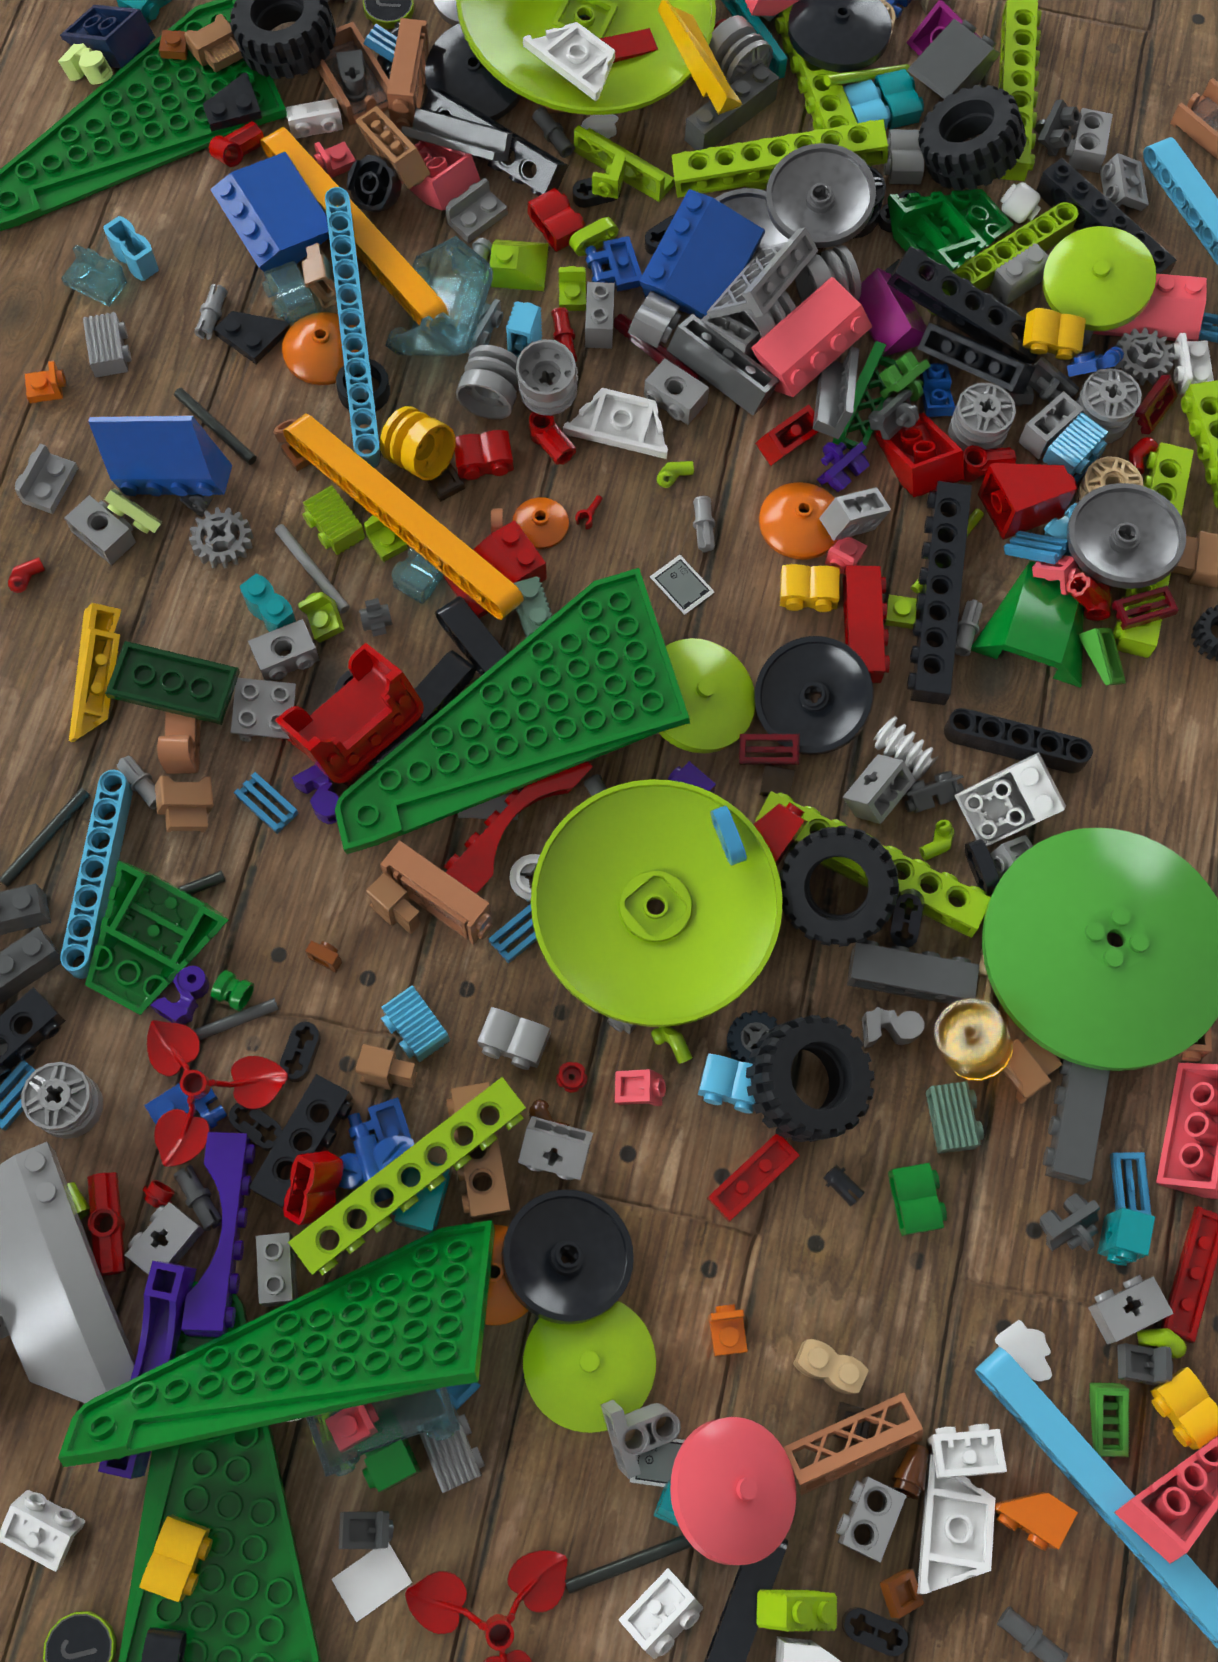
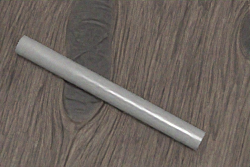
[275,524,350,614]

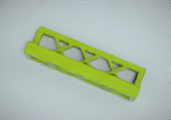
[574,125,674,202]

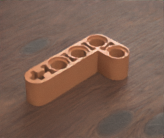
[157,712,201,774]

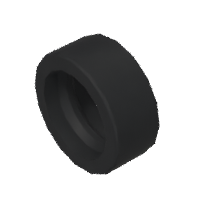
[336,359,390,411]

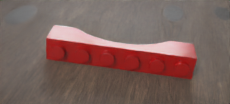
[443,762,593,894]

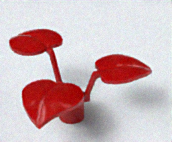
[147,1020,288,1167]
[405,1550,568,1662]

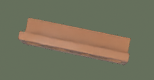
[783,1393,923,1496]

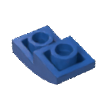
[920,363,955,417]

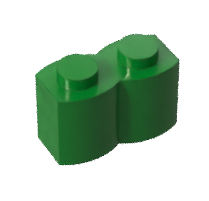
[888,1163,947,1236]

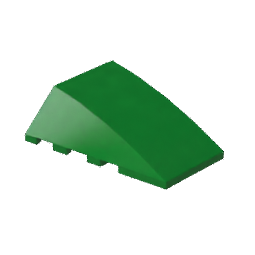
[887,189,1014,272]
[971,561,1084,688]
[85,860,229,1015]

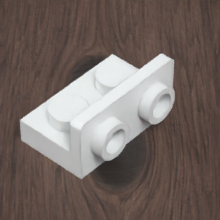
[285,98,343,139]
[1170,333,1214,394]
[927,1424,1007,1479]
[0,1490,85,1572]
[618,1568,703,1659]

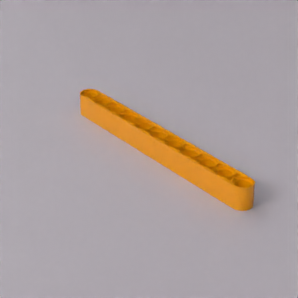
[260,127,449,331]
[283,413,524,620]

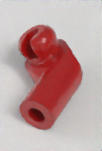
[1129,437,1158,474]
[8,557,45,593]

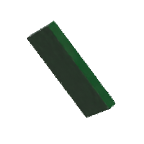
[105,641,240,725]

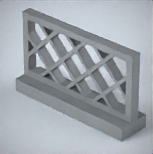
[707,227,818,319]

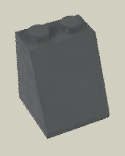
[907,19,1000,99]

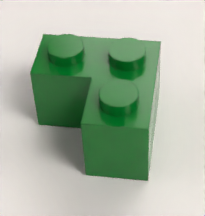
[354,1408,422,1492]

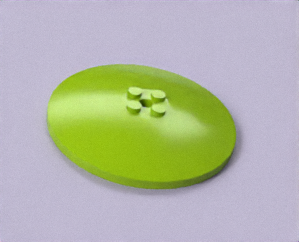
[531,779,782,1027]

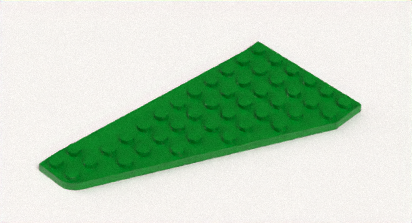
[0,0,287,231]
[335,568,690,854]
[58,1220,495,1467]
[119,1281,321,1662]

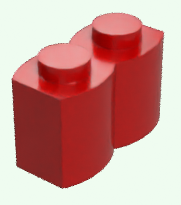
[528,188,585,252]
[454,430,514,480]
[283,1151,343,1225]

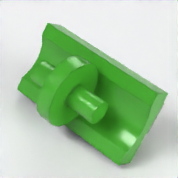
[879,351,931,402]

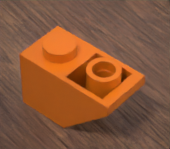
[995,1492,1078,1551]

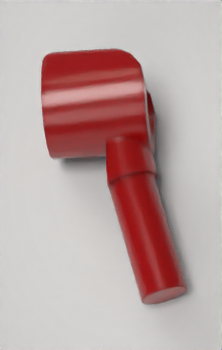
[575,495,603,529]

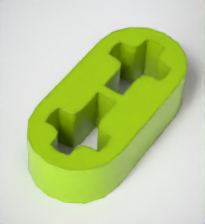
[569,217,619,256]

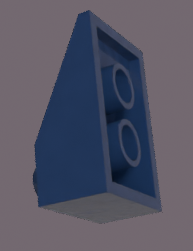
[60,5,156,69]

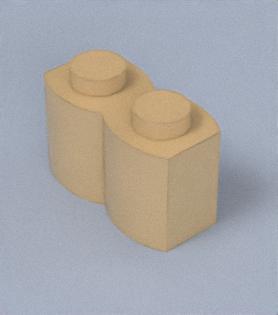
[793,1339,869,1394]

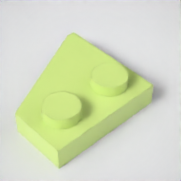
[104,488,162,534]

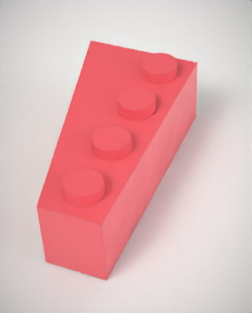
[1114,1436,1218,1564]

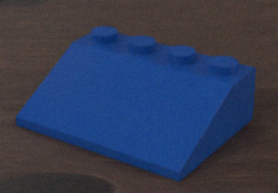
[210,152,329,281]
[639,189,765,319]
[88,416,232,496]

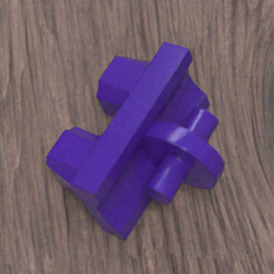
[817,441,870,492]

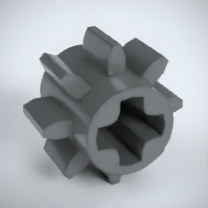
[359,598,392,637]

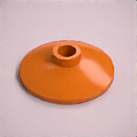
[513,497,569,549]

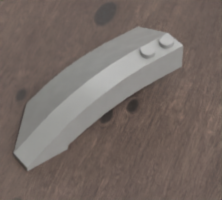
[0,1142,136,1403]

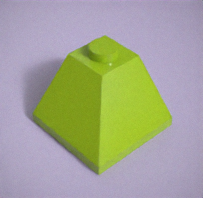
[489,239,549,291]

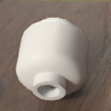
[1000,182,1041,223]

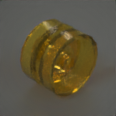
[934,998,1013,1080]

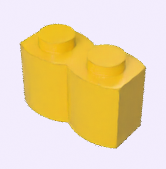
[1023,308,1086,360]
[780,564,840,612]
[1150,1367,1218,1450]
[139,1515,213,1602]

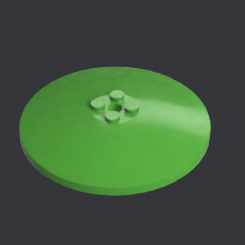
[982,828,1218,1071]

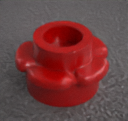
[556,1062,587,1093]
[143,1180,175,1208]

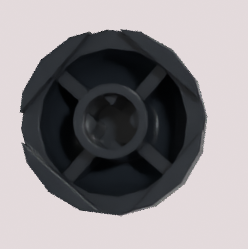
[347,155,402,212]

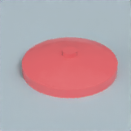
[670,1417,796,1565]

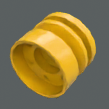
[380,406,456,480]

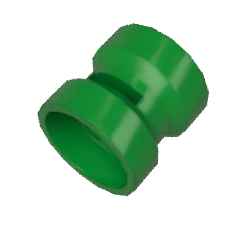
[211,970,255,1011]

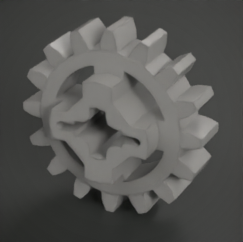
[1114,328,1175,386]
[189,507,254,568]

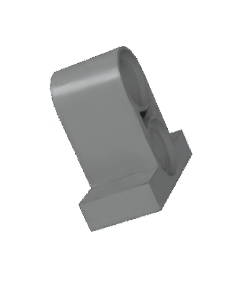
[601,1400,681,1479]

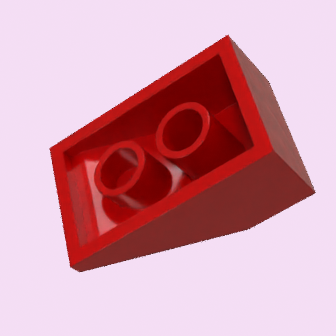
[874,413,964,497]
[443,520,547,618]

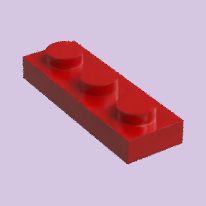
[707,1134,800,1222]

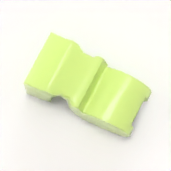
[58,43,113,85]

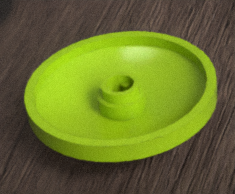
[1043,226,1156,331]
[659,638,755,753]
[523,1301,656,1433]

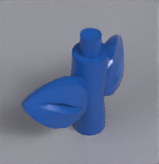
[339,1123,414,1203]

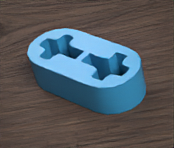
[710,806,747,866]

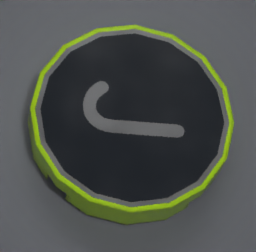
[363,0,414,29]
[43,1611,116,1662]

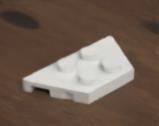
[523,22,615,101]
[563,388,668,459]
[917,1454,996,1595]

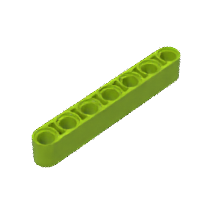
[927,202,1078,316]

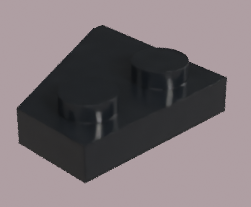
[203,72,262,132]
[214,311,290,364]

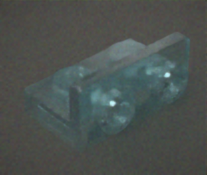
[61,245,127,307]

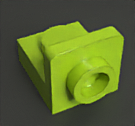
[592,153,626,199]
[559,266,586,311]
[364,515,408,562]
[298,592,345,642]

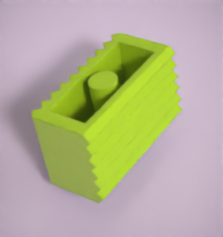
[302,485,365,555]
[757,1590,837,1632]

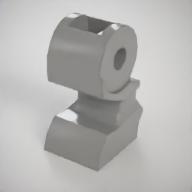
[862,1007,924,1049]

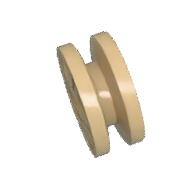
[1078,456,1143,500]

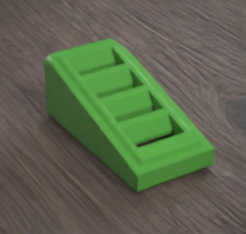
[1079,628,1126,686]
[1089,1382,1129,1457]

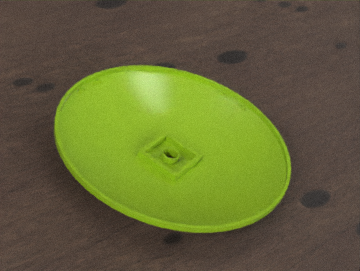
[456,0,716,115]

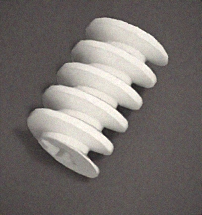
[873,716,938,780]

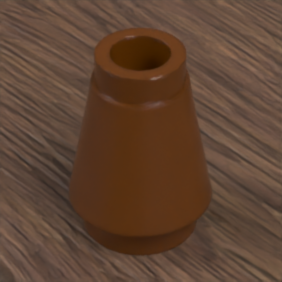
[892,1443,930,1500]

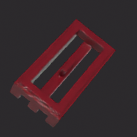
[1135,375,1178,434]
[1111,586,1179,630]
[739,734,800,765]

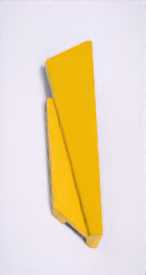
[658,0,742,115]
[69,603,121,742]

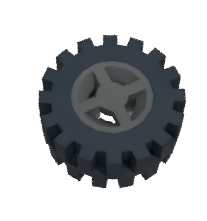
[727,1010,780,1064]

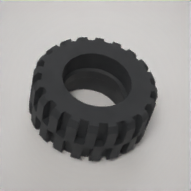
[230,0,336,79]
[918,85,1026,191]
[779,826,899,947]
[746,1015,875,1142]

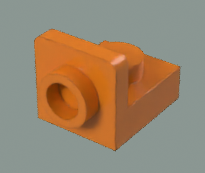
[25,361,66,403]
[708,1304,748,1357]

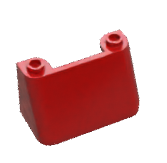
[275,643,424,784]

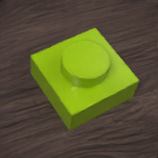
[884,594,917,629]

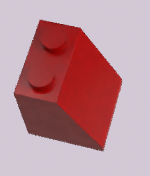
[978,463,1077,540]

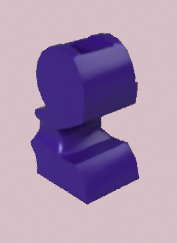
[291,765,339,824]
[151,966,210,1025]

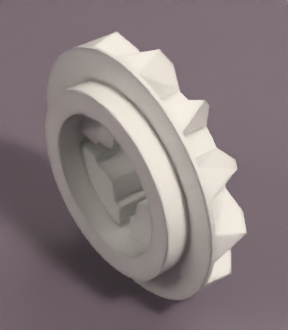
[509,854,540,902]

